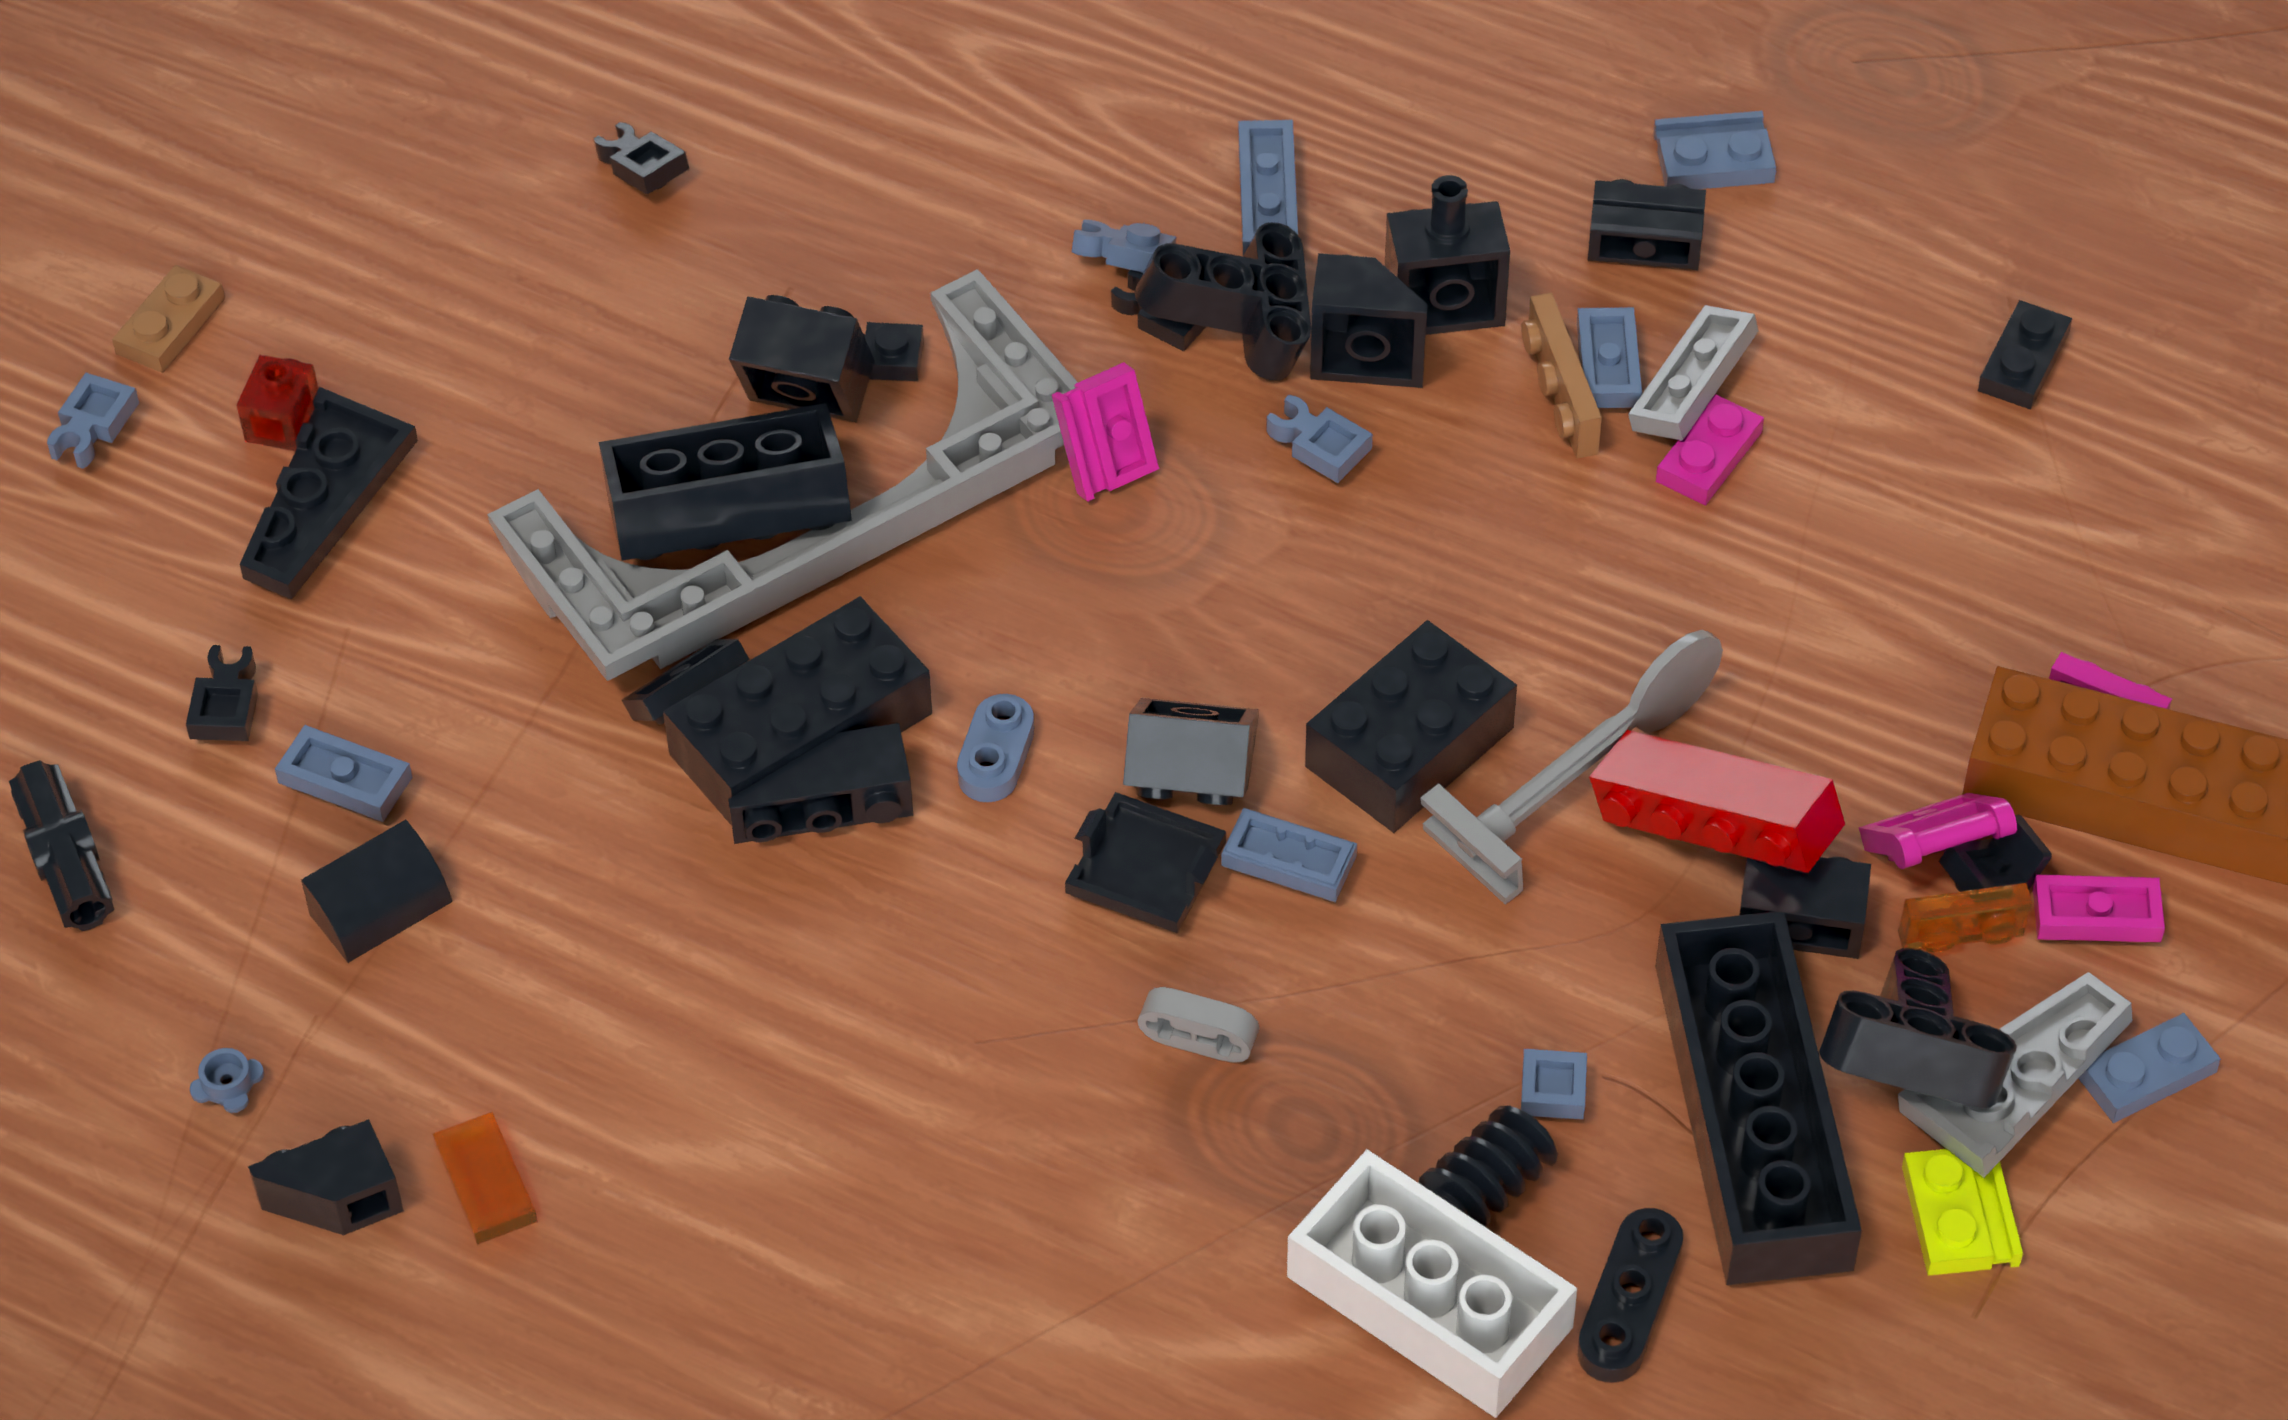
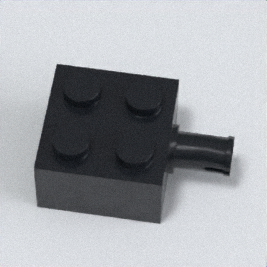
[1384,175,1510,335]

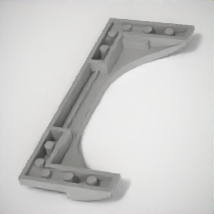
[488,269,1078,681]

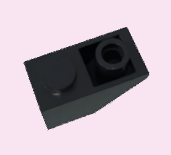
[248,1119,404,1235]

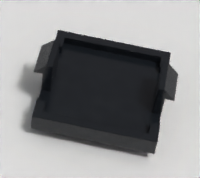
[1065,792,1226,933]

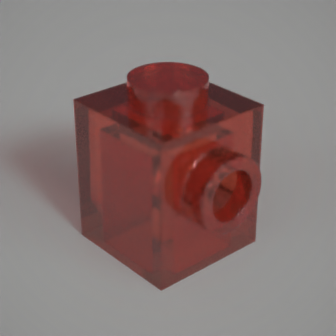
[236,355,318,451]

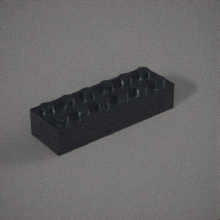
[1655,911,1862,1285]

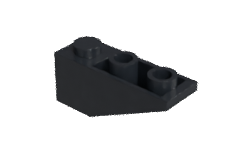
[728,723,913,844]

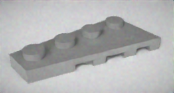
[1898,972,2133,1177]

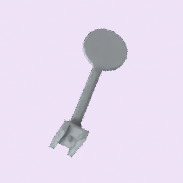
[1421,630,1723,905]

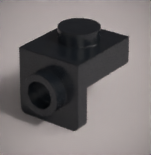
[1939,814,2052,905]

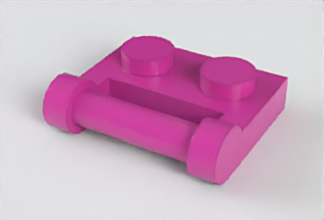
[1859,793,2017,869]

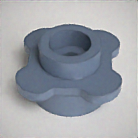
[190,1048,264,1113]

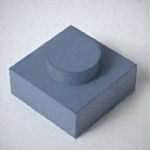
[1521,1049,1587,1120]

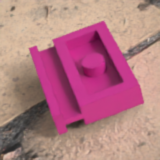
[1051,362,1159,502]

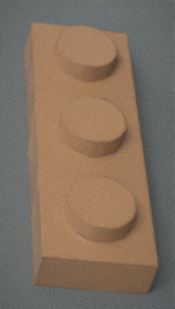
[1521,292,1602,459]

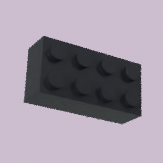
[599,403,852,561]
[663,596,932,826]

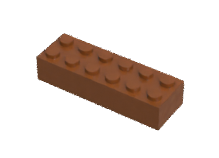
[1962,666,2288,885]

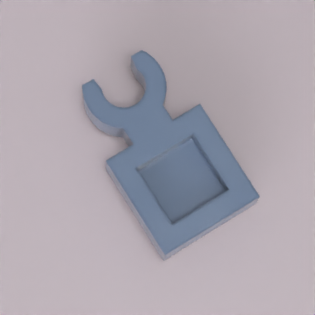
[1072,220,1176,273]
[47,373,139,469]
[1266,395,1373,483]

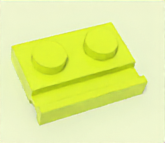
[1902,1149,2023,1276]

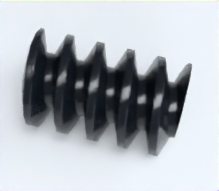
[1419,1105,1558,1227]

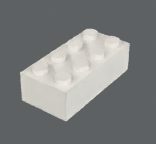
[1287,1150,1577,1418]

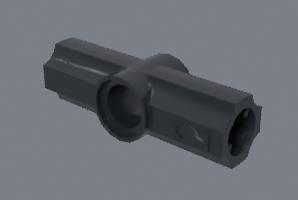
[9,760,115,931]

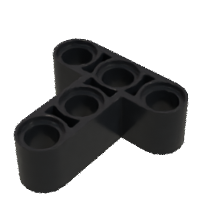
[1135,222,1311,381]
[1819,948,2017,1108]

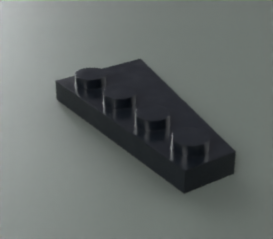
[239,387,418,600]

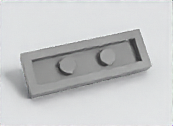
[1628,305,1759,441]

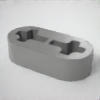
[1137,987,1260,1063]

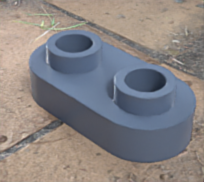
[957,694,1034,802]

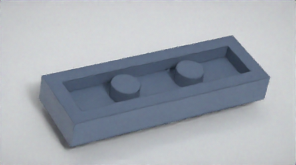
[1238,120,1298,256]

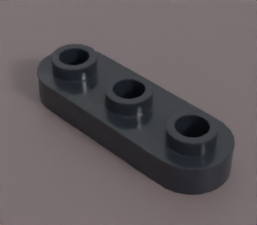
[1577,1208,1683,1383]

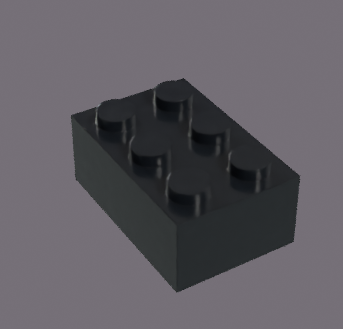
[1305,620,1517,833]

